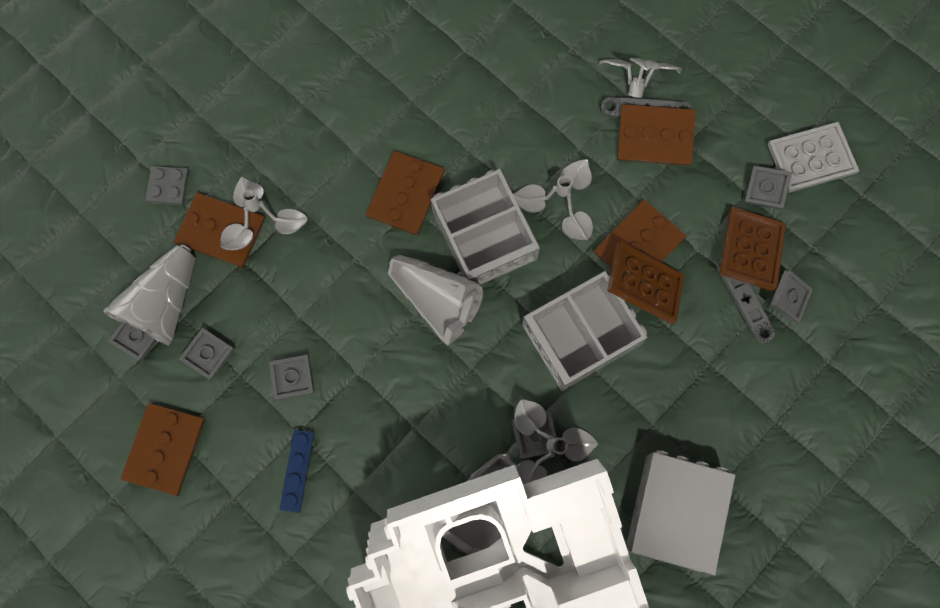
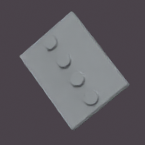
[767,122,859,193]

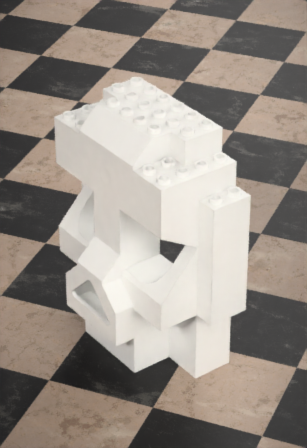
[346,459,649,608]

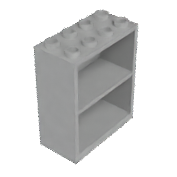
[430,169,540,285]
[522,271,647,391]
[626,450,735,575]

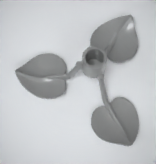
[599,58,682,98]
[513,159,593,240]
[220,177,308,250]
[514,399,598,485]

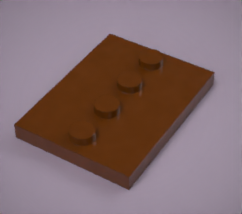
[617,104,696,166]
[366,151,445,236]
[173,192,266,268]
[593,199,686,269]
[719,207,786,292]
[607,241,684,324]
[120,403,206,496]

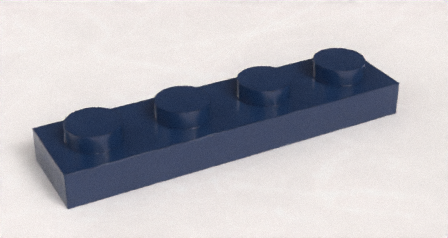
[279,430,315,513]

